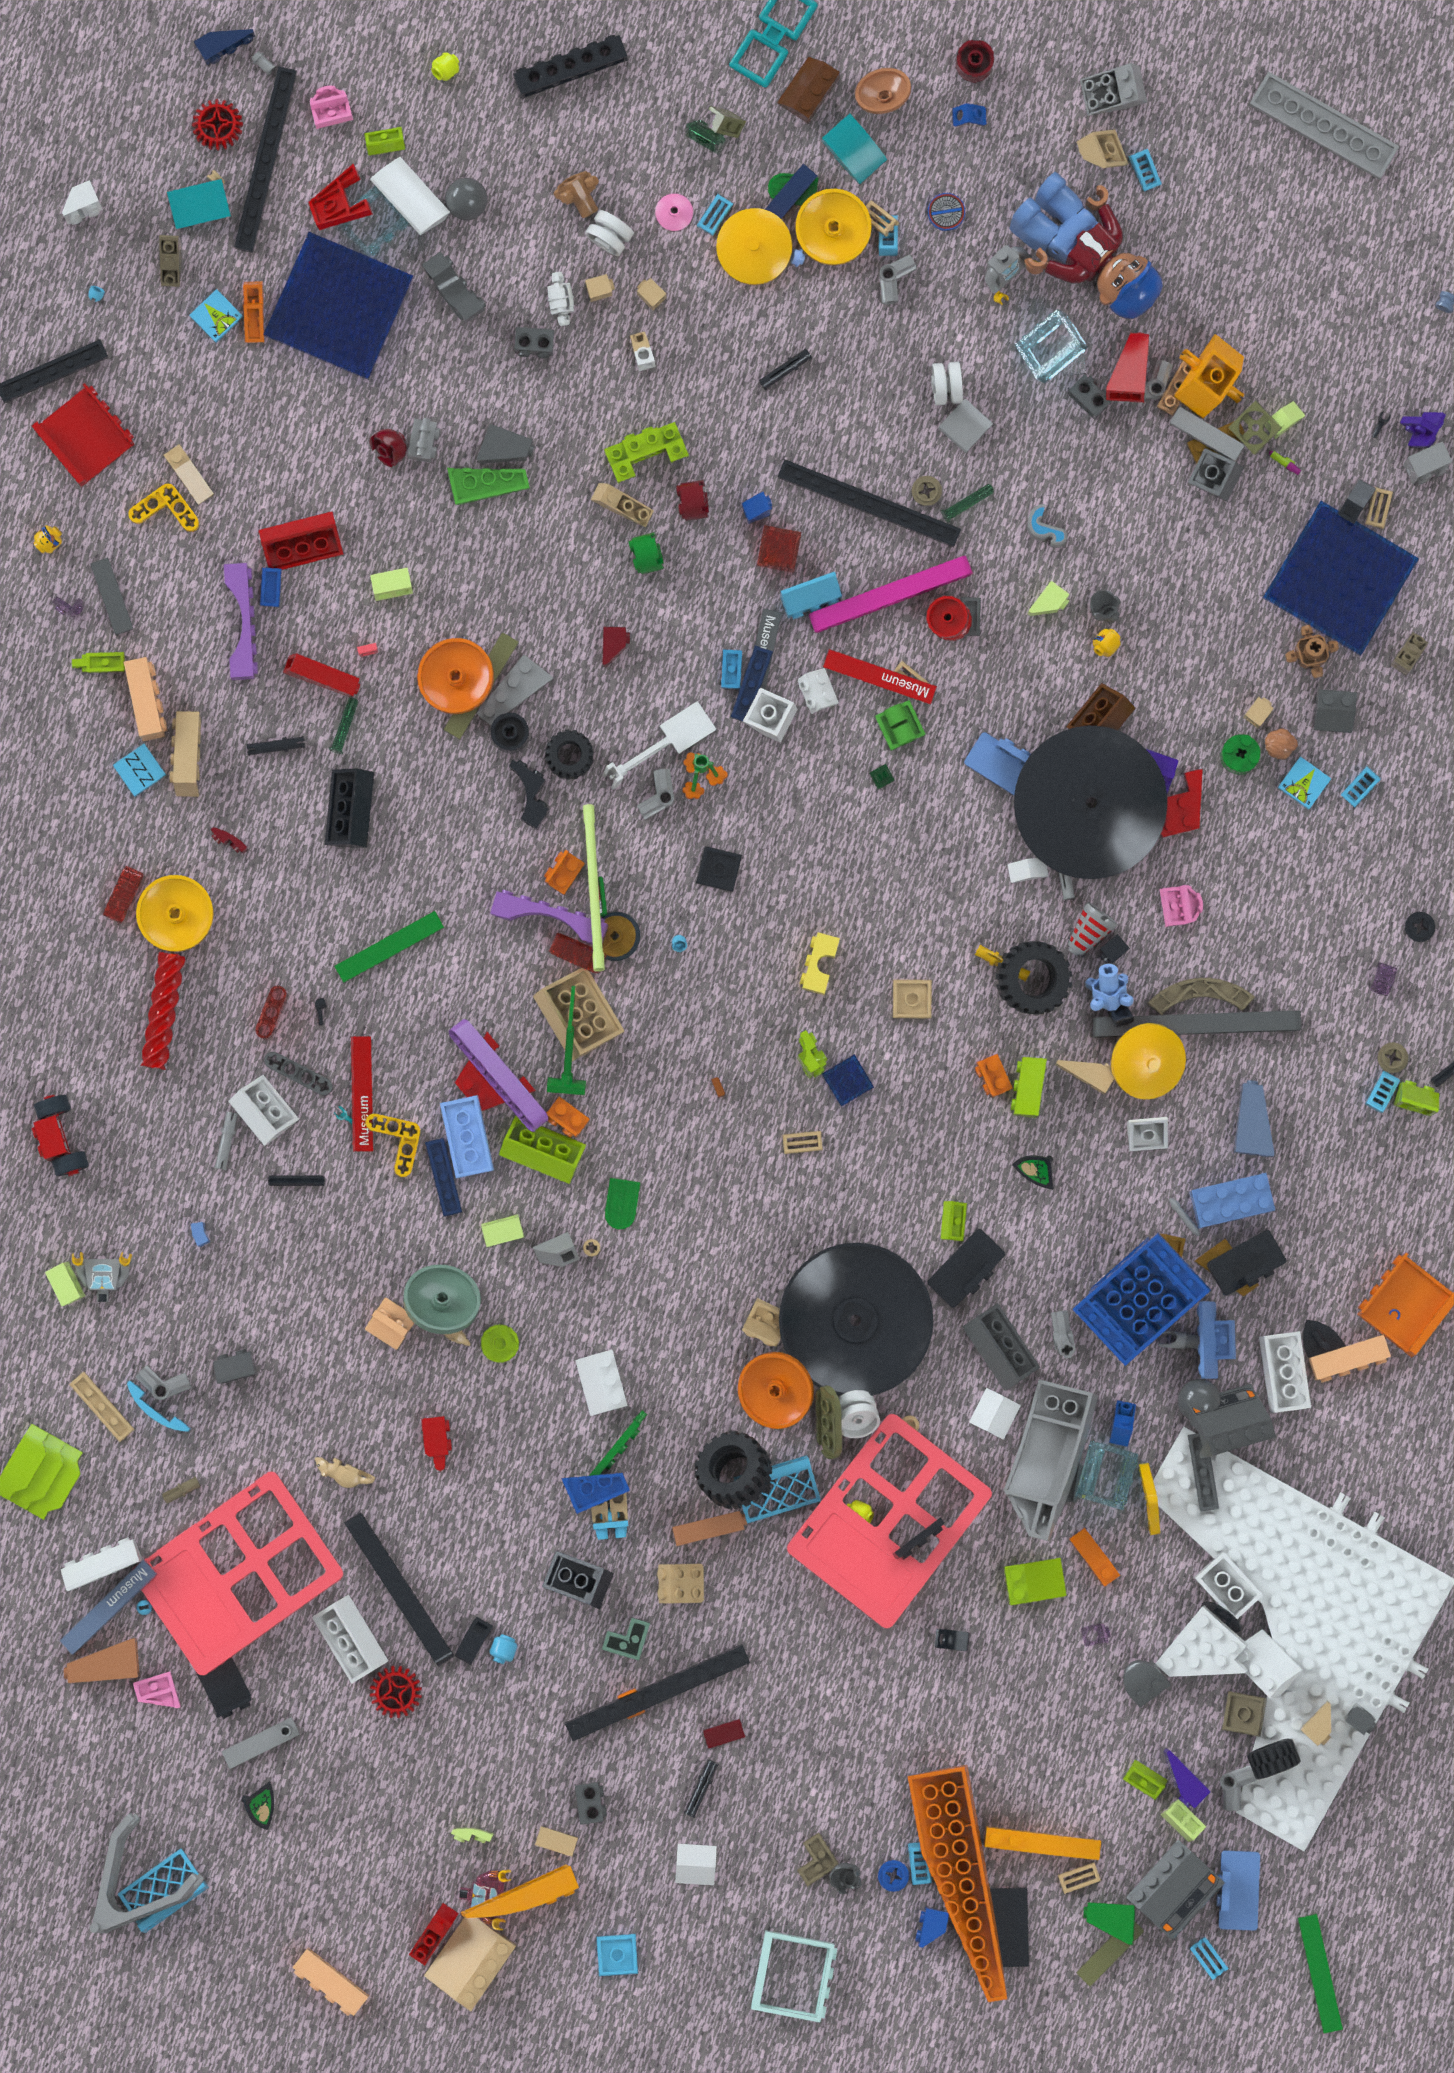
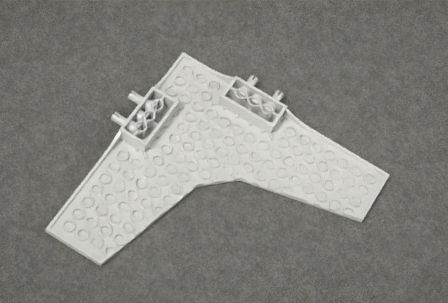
[1153,1426,1454,1851]

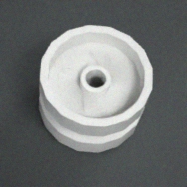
[585,210,634,256]
[931,361,963,406]
[839,1390,880,1438]

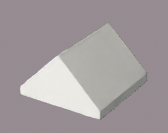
[1127,1117,1168,1151]
[675,1844,717,1885]

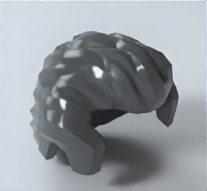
[1090,590,1121,623]
[829,1863,862,1894]

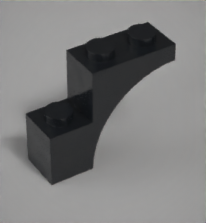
[509,759,550,830]

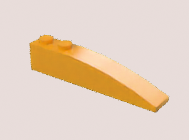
[983,1826,1101,1860]
[461,1864,579,1918]

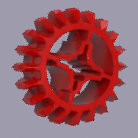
[192,99,243,151]
[370,1666,422,1718]

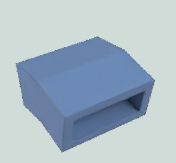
[191,1222,211,1247]

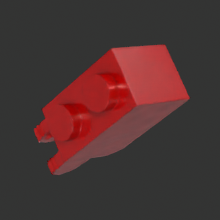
[421,1416,452,1471]

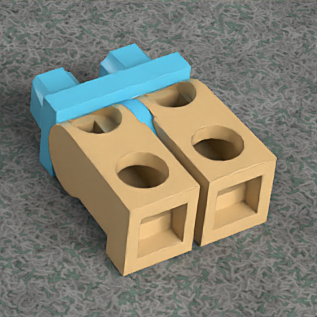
[591,1493,628,1540]

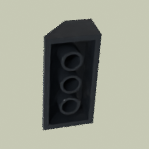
[325,768,374,848]

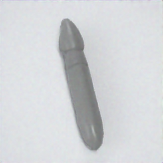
[1169,1198,1200,1236]

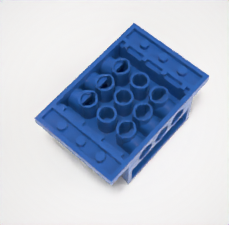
[1073,1233,1211,1366]

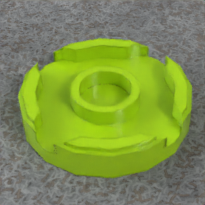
[481,1324,519,1363]

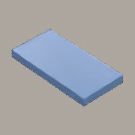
[440,1095,494,1178]

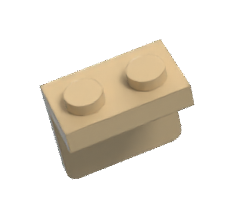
[742,1298,781,1347]
[657,1564,704,1603]

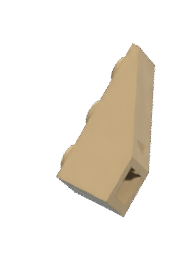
[591,483,654,527]

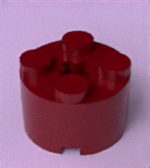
[955,40,994,83]
[676,480,709,521]

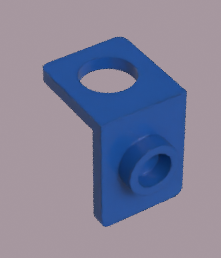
[952,103,987,127]

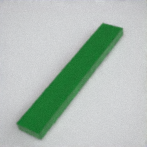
[334,911,444,983]
[1298,1914,1343,2034]

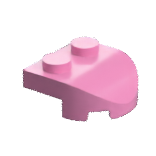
[310,86,353,129]
[1159,885,1203,927]

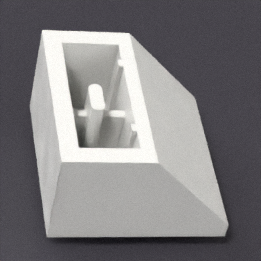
[62,180,103,225]

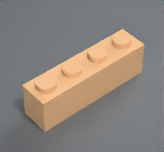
[1308,1335,1391,1383]
[292,1947,369,2016]

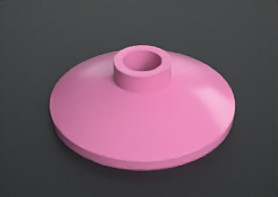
[655,194,693,231]

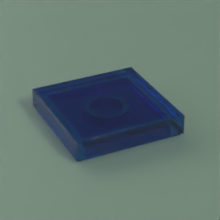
[822,1054,874,1107]

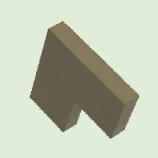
[797,1832,839,1887]

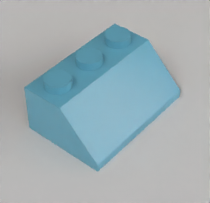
[780,572,842,620]

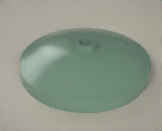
[403,1265,481,1334]

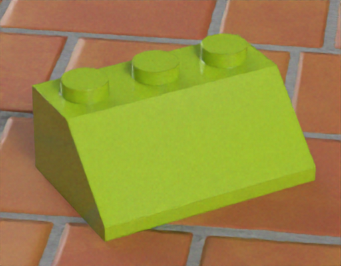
[1010,1057,1047,1118]

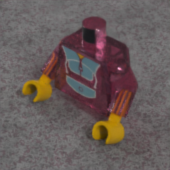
[459,1869,511,1931]

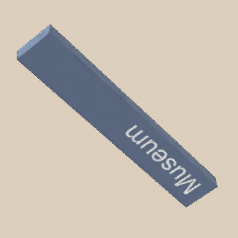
[60,1560,157,1655]

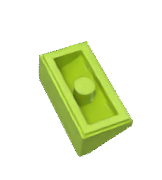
[364,127,405,156]
[940,1201,967,1241]
[1123,1760,1168,1800]

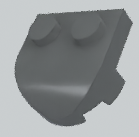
[1123,1659,1171,1708]

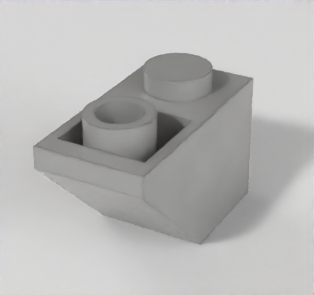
[533,1232,580,1267]

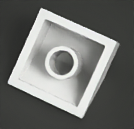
[743,688,798,743]

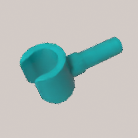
[334,1106,352,1124]

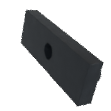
[893,1517,945,1560]

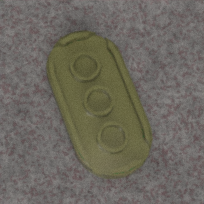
[815,1385,842,1460]

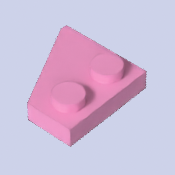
[133,1671,181,1708]

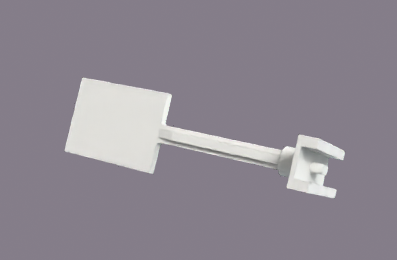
[602,701,716,790]

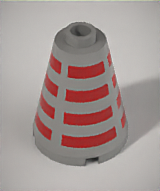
[1068,902,1118,956]

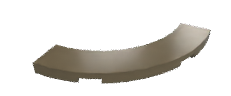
[1147,978,1255,1015]

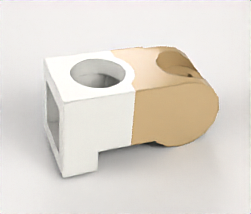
[630,331,655,371]

